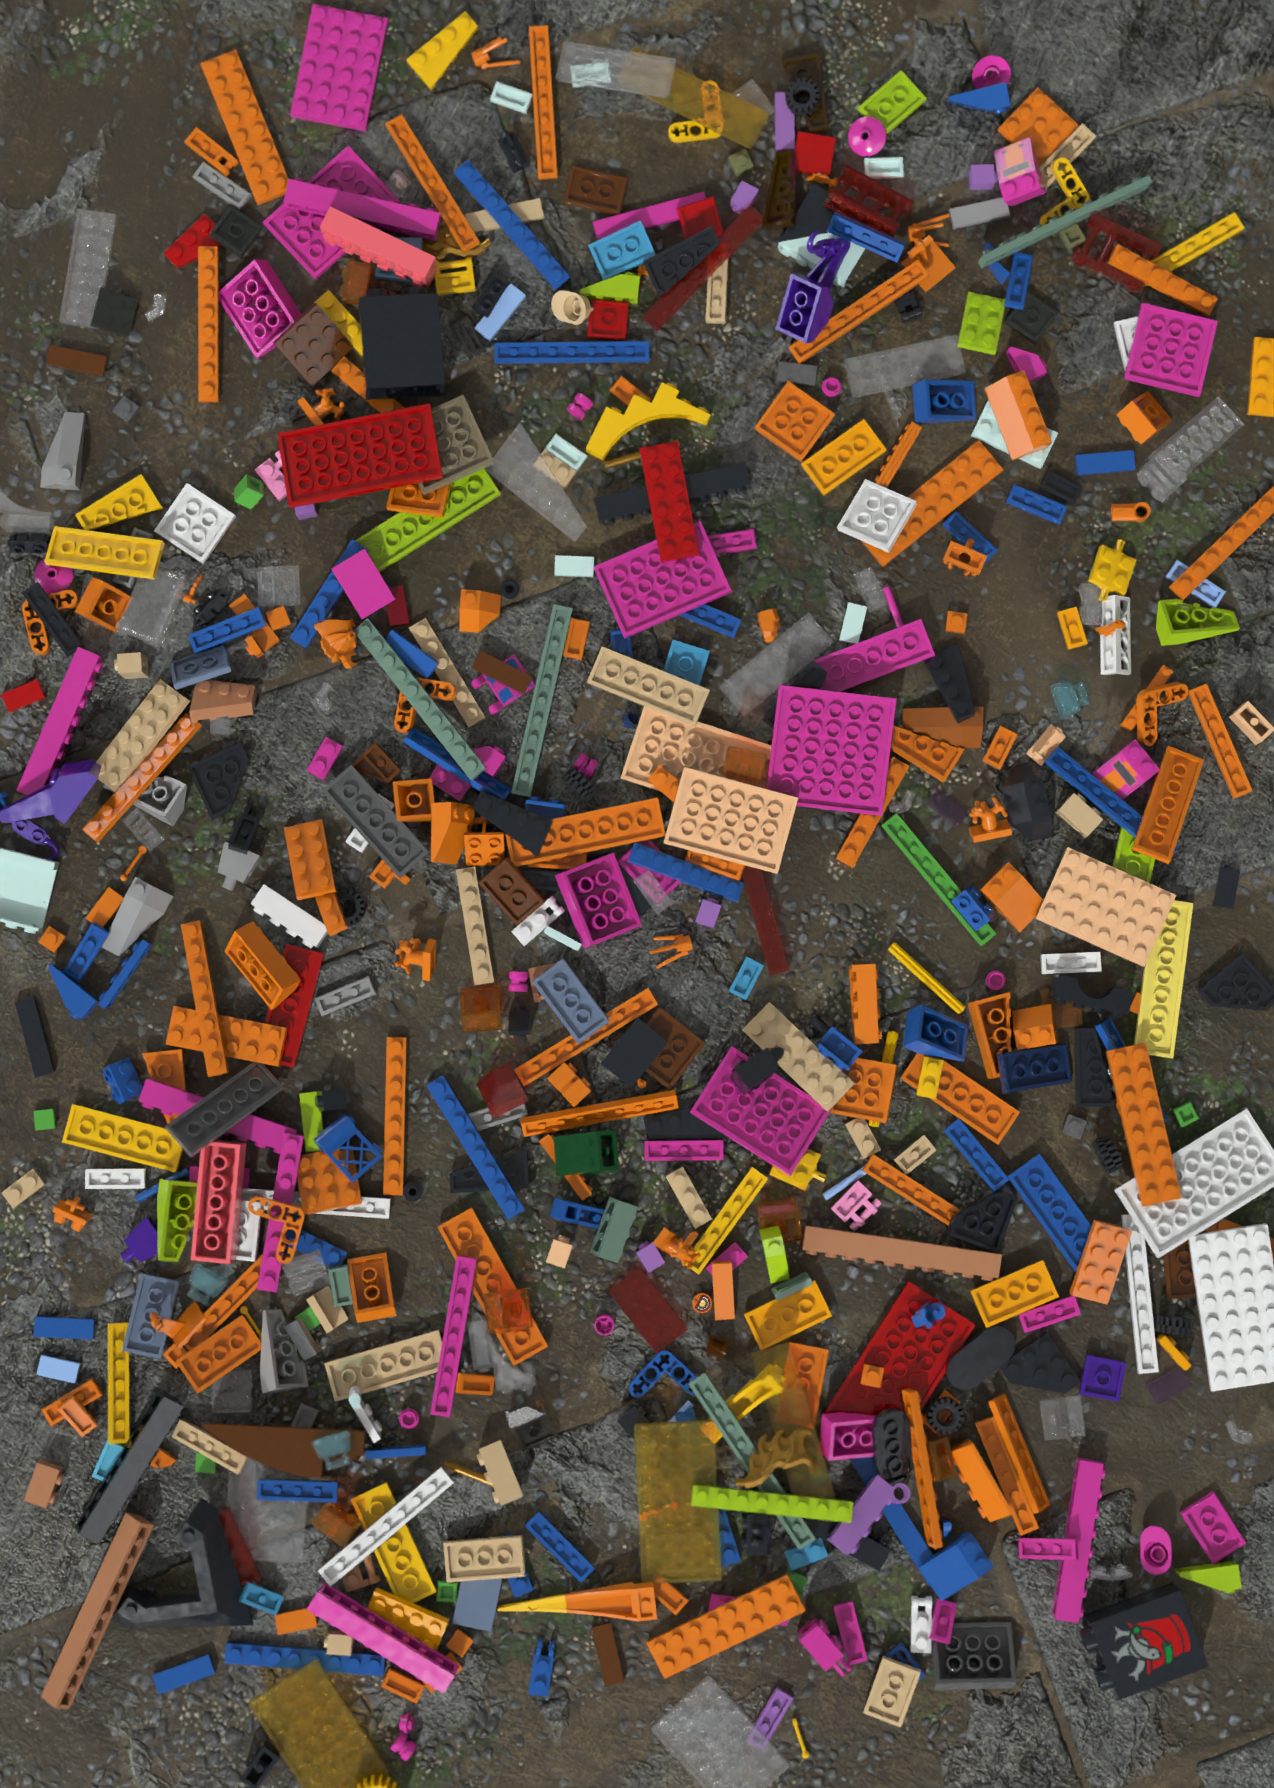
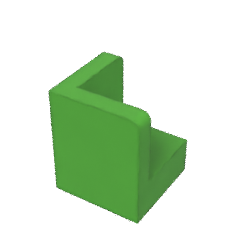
[234,474,264,509]
[788,1569,808,1600]

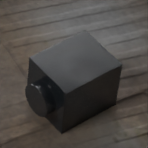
[315,1089,347,1111]

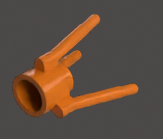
[471,37,520,70]
[908,214,950,247]
[649,934,693,969]

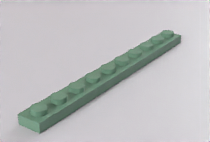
[978,175,1152,269]
[511,604,573,798]
[353,618,487,780]
[688,1372,816,1550]

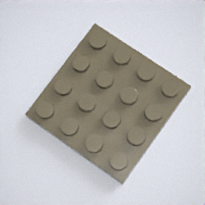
[418,395,495,495]

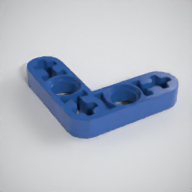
[629,1349,697,1397]

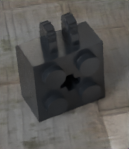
[730,1046,785,1096]
[741,1511,771,1555]

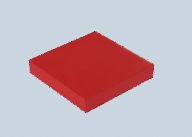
[795,131,836,177]
[676,197,724,239]
[587,299,629,341]

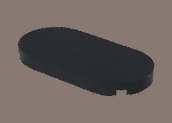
[945,1325,1015,1390]
[871,1407,913,1484]

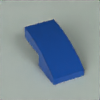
[983,242,1010,285]

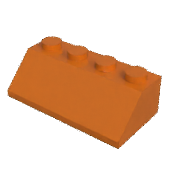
[984,370,1052,461]
[224,921,301,1010]
[947,1438,1013,1522]

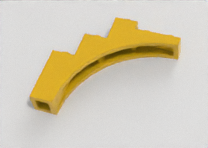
[586,382,711,460]
[700,1363,785,1444]

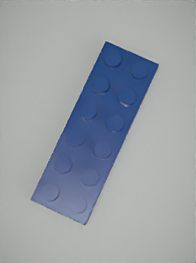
[1007,1153,1091,1273]

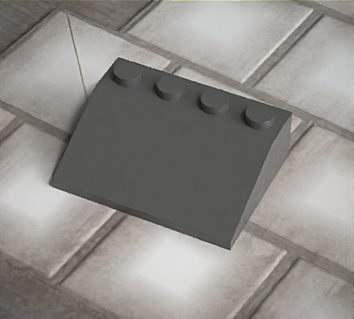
[932,1622,1017,1690]

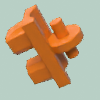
[52,1197,93,1232]

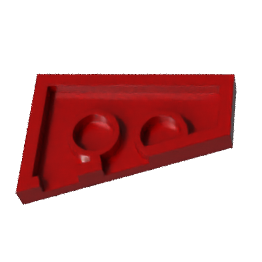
[163,214,222,269]

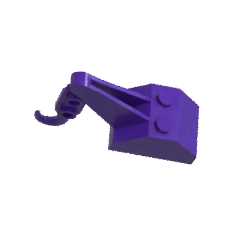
[776,230,850,343]
[0,760,101,861]

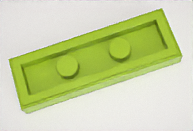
[299,1091,324,1152]

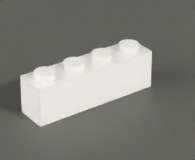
[251,884,328,949]

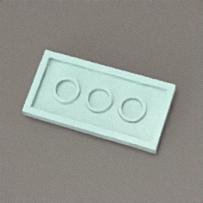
[971,400,1058,469]

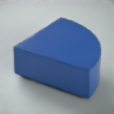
[941,1519,952,1539]

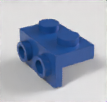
[525,796,565,819]
[952,885,996,931]
[817,1026,863,1070]
[103,1057,143,1105]

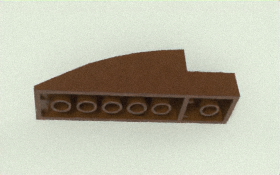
[203,1423,366,1479]

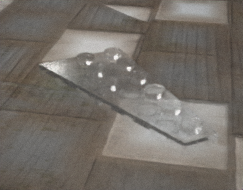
[485,423,588,542]

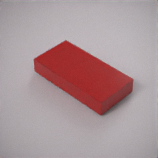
[1,679,46,713]

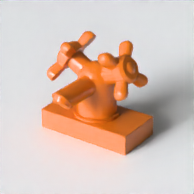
[297,388,346,426]
[943,539,987,576]
[969,797,1012,843]
[395,938,436,981]
[653,1227,701,1269]

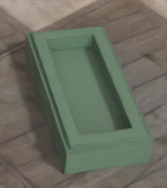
[328,1264,353,1307]
[772,1271,813,1301]

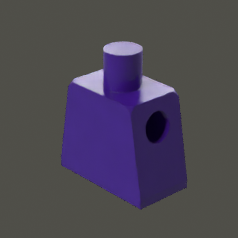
[120,1216,158,1263]

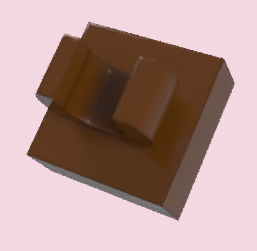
[705,1335,729,1361]

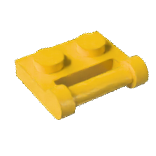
[435,257,476,296]

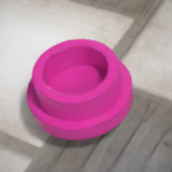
[822,377,841,397]
[986,971,1006,990]
[399,1408,419,1429]
[399,1713,415,1734]

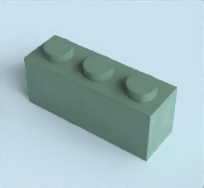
[590,1196,638,1263]

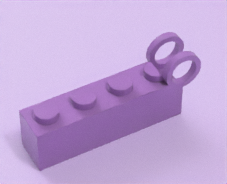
[827,1475,910,1555]

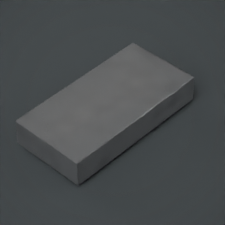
[776,361,817,386]
[284,1317,320,1360]

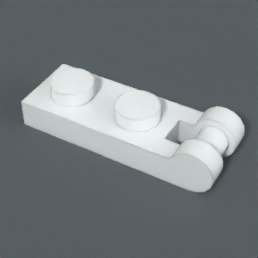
[511,896,565,947]
[349,1386,383,1442]
[910,1596,932,1653]

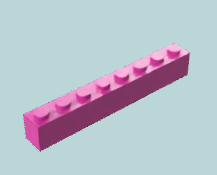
[284,178,441,241]
[16,647,104,795]
[139,1078,298,1154]
[1052,1457,1106,1623]
[307,1581,460,1693]

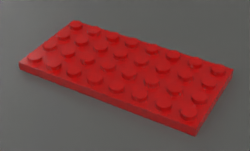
[277,403,443,508]
[823,1281,975,1416]

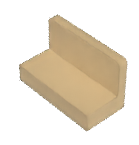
[306,1286,349,1333]

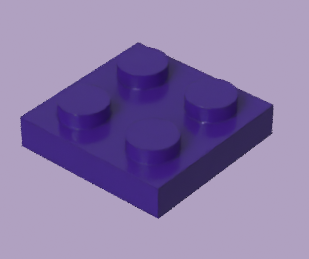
[1079,1354,1126,1402]

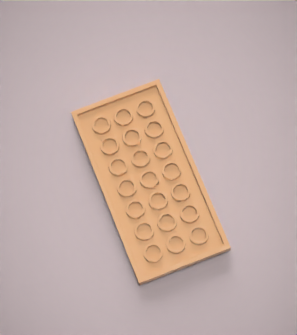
[620,706,771,792]

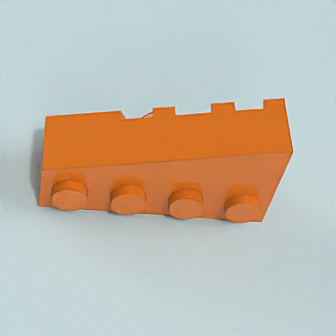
[849,964,882,1044]
[967,992,1012,1079]

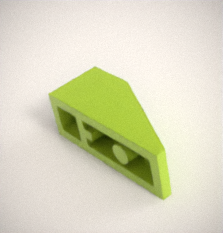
[580,272,640,304]
[759,1226,790,1283]
[1175,1561,1242,1593]

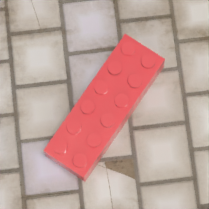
[320,206,438,289]
[191,1139,247,1264]

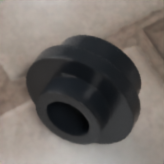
[500,579,520,599]
[403,1182,423,1202]

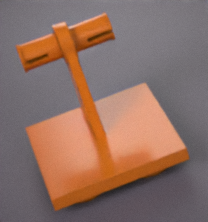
[901,235,956,293]
[464,817,505,866]
[150,1300,207,1349]

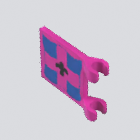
[471,654,535,715]

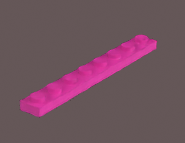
[257,1132,304,1293]
[430,1255,477,1417]

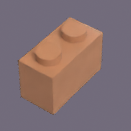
[24,1460,64,1508]

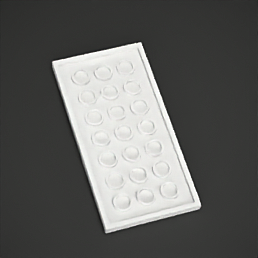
[1115,1109,1274,1258]
[1188,1223,1274,1391]

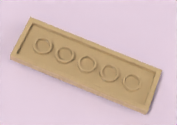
[587,647,710,727]
[96,679,190,792]
[742,1002,855,1112]
[324,1329,442,1402]

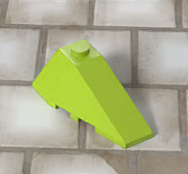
[1156,599,1240,646]
[157,1179,198,1262]

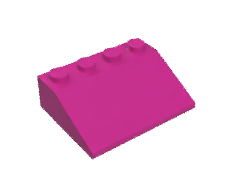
[219,259,302,359]
[555,853,642,948]

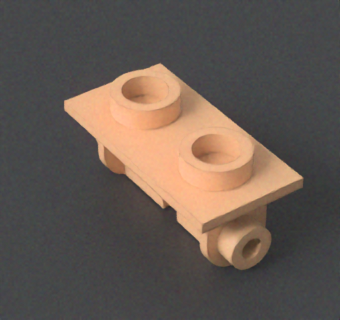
[1026,724,1066,766]

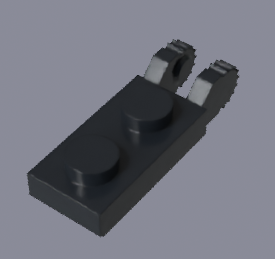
[228,804,264,855]

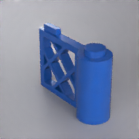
[313,1113,383,1184]

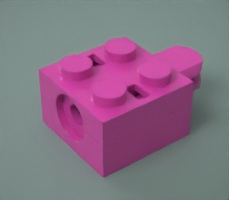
[797,1617,852,1677]

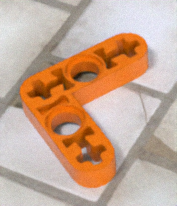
[22,590,79,655]
[394,677,457,733]
[1137,682,1188,746]
[248,1196,305,1264]

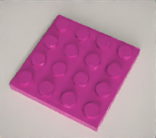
[1123,303,1218,397]

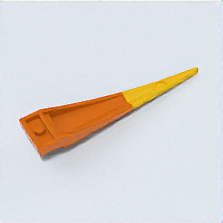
[497,1582,657,1621]

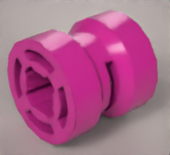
[567,393,593,420]
[573,752,599,779]
[508,972,529,992]
[595,1314,614,1335]
[390,1732,418,1761]

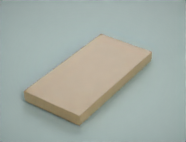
[443,1535,526,1582]

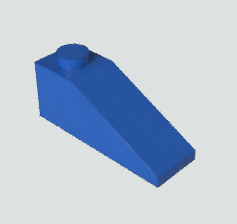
[948,82,1011,114]
[48,964,100,1020]
[550,1197,605,1229]

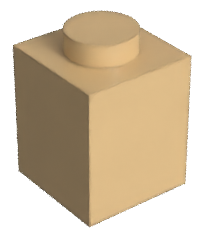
[324,1630,354,1656]

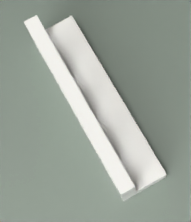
[1100,595,1131,675]

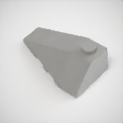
[40,412,85,490]
[103,776,187,826]
[102,877,174,956]
[260,1309,309,1394]

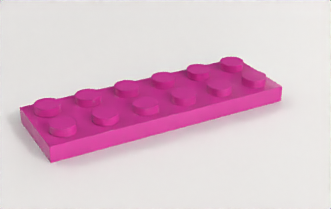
[814,619,935,692]

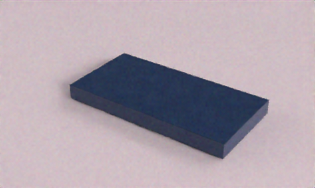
[997,1043,1072,1093]

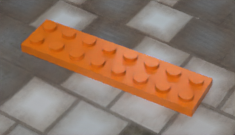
[200,49,289,205]
[862,440,1003,567]
[505,797,666,867]
[1106,1043,1182,1207]
[438,1207,548,1366]
[646,1573,806,1679]

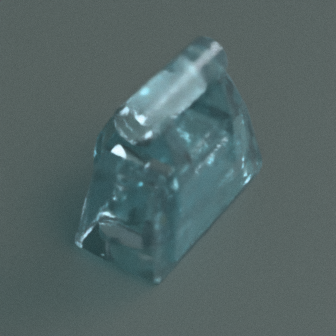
[1050,682,1090,721]
[187,1264,229,1307]
[312,1430,351,1471]

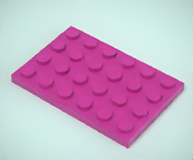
[290,4,389,131]
[263,146,401,280]
[593,521,732,639]
[690,1046,831,1176]

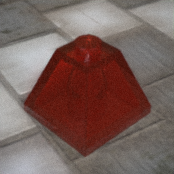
[476,1062,529,1119]

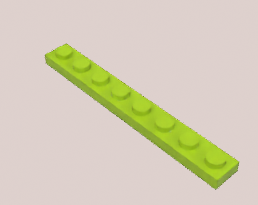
[691,1484,853,1523]

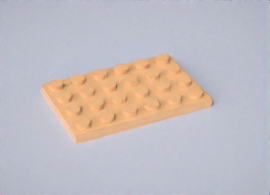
[664,767,798,874]
[1035,847,1176,967]

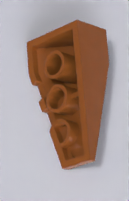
[902,707,983,749]

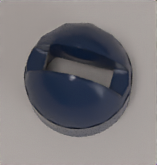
[622,712,639,729]

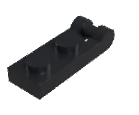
[885,267,922,323]

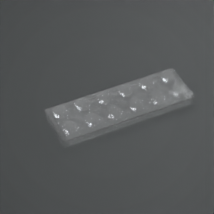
[556,41,677,98]
[59,209,117,329]
[844,335,966,398]
[1148,396,1245,486]
[719,612,833,717]

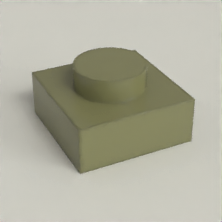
[728,149,754,177]
[1059,223,1086,251]

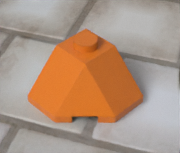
[459,589,501,633]

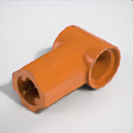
[1111,502,1151,523]

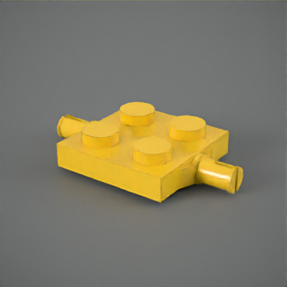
[1088,540,1136,602]
[769,1148,827,1191]

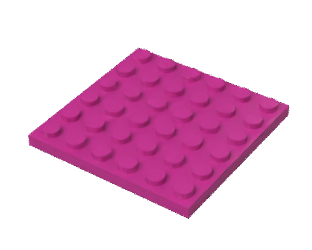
[766,685,896,816]

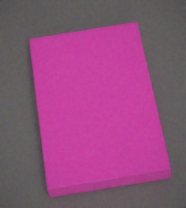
[331,549,395,619]
[617,839,681,904]
[1180,1491,1246,1564]

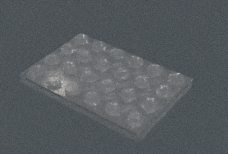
[225,1458,309,1563]
[650,1675,790,1788]

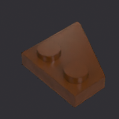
[352,742,403,784]

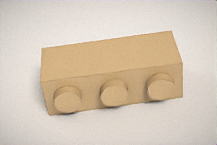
[666,1166,712,1229]
[477,1440,523,1506]

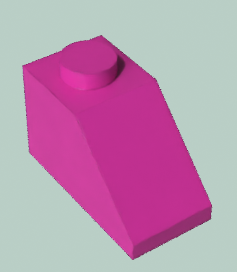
[1006,347,1047,384]
[473,746,506,778]

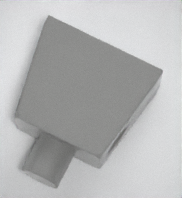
[218,842,262,891]

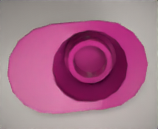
[1140,1526,1172,1575]

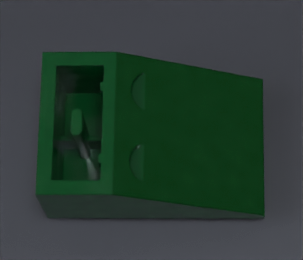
[553,1130,619,1176]

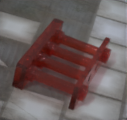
[823,165,914,237]
[1070,213,1163,292]

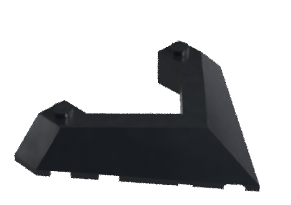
[112,1497,254,1629]

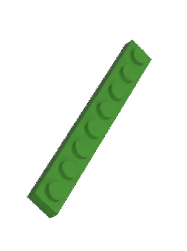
[881,813,996,947]

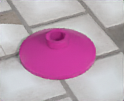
[972,55,1011,89]
[848,117,886,157]
[34,559,73,594]

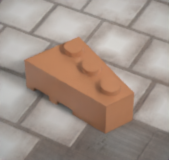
[189,680,257,723]

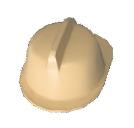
[551,291,594,325]

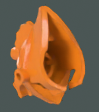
[314,619,357,669]

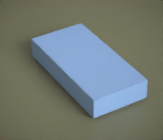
[36,1354,81,1383]

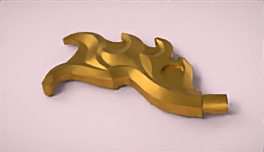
[407,222,492,261]
[735,1427,815,1488]

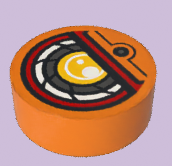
[692,1293,712,1313]

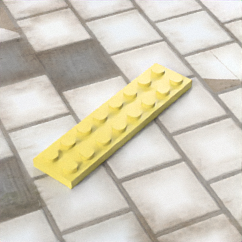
[1134,900,1193,1058]

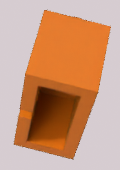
[547,1062,591,1107]

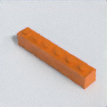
[874,422,922,488]
[1120,665,1173,732]
[539,1134,593,1201]

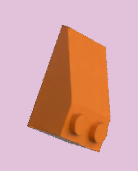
[431,802,474,865]
[979,862,1043,933]
[347,1252,397,1323]

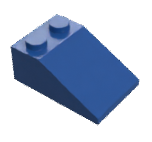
[913,379,977,423]
[903,1005,969,1061]
[918,1532,994,1601]

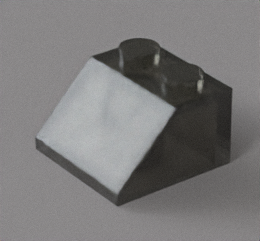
[505,1396,559,1451]

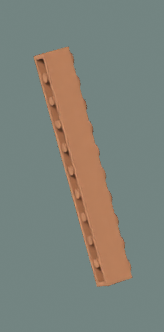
[801,1225,1002,1281]
[41,1513,154,1709]

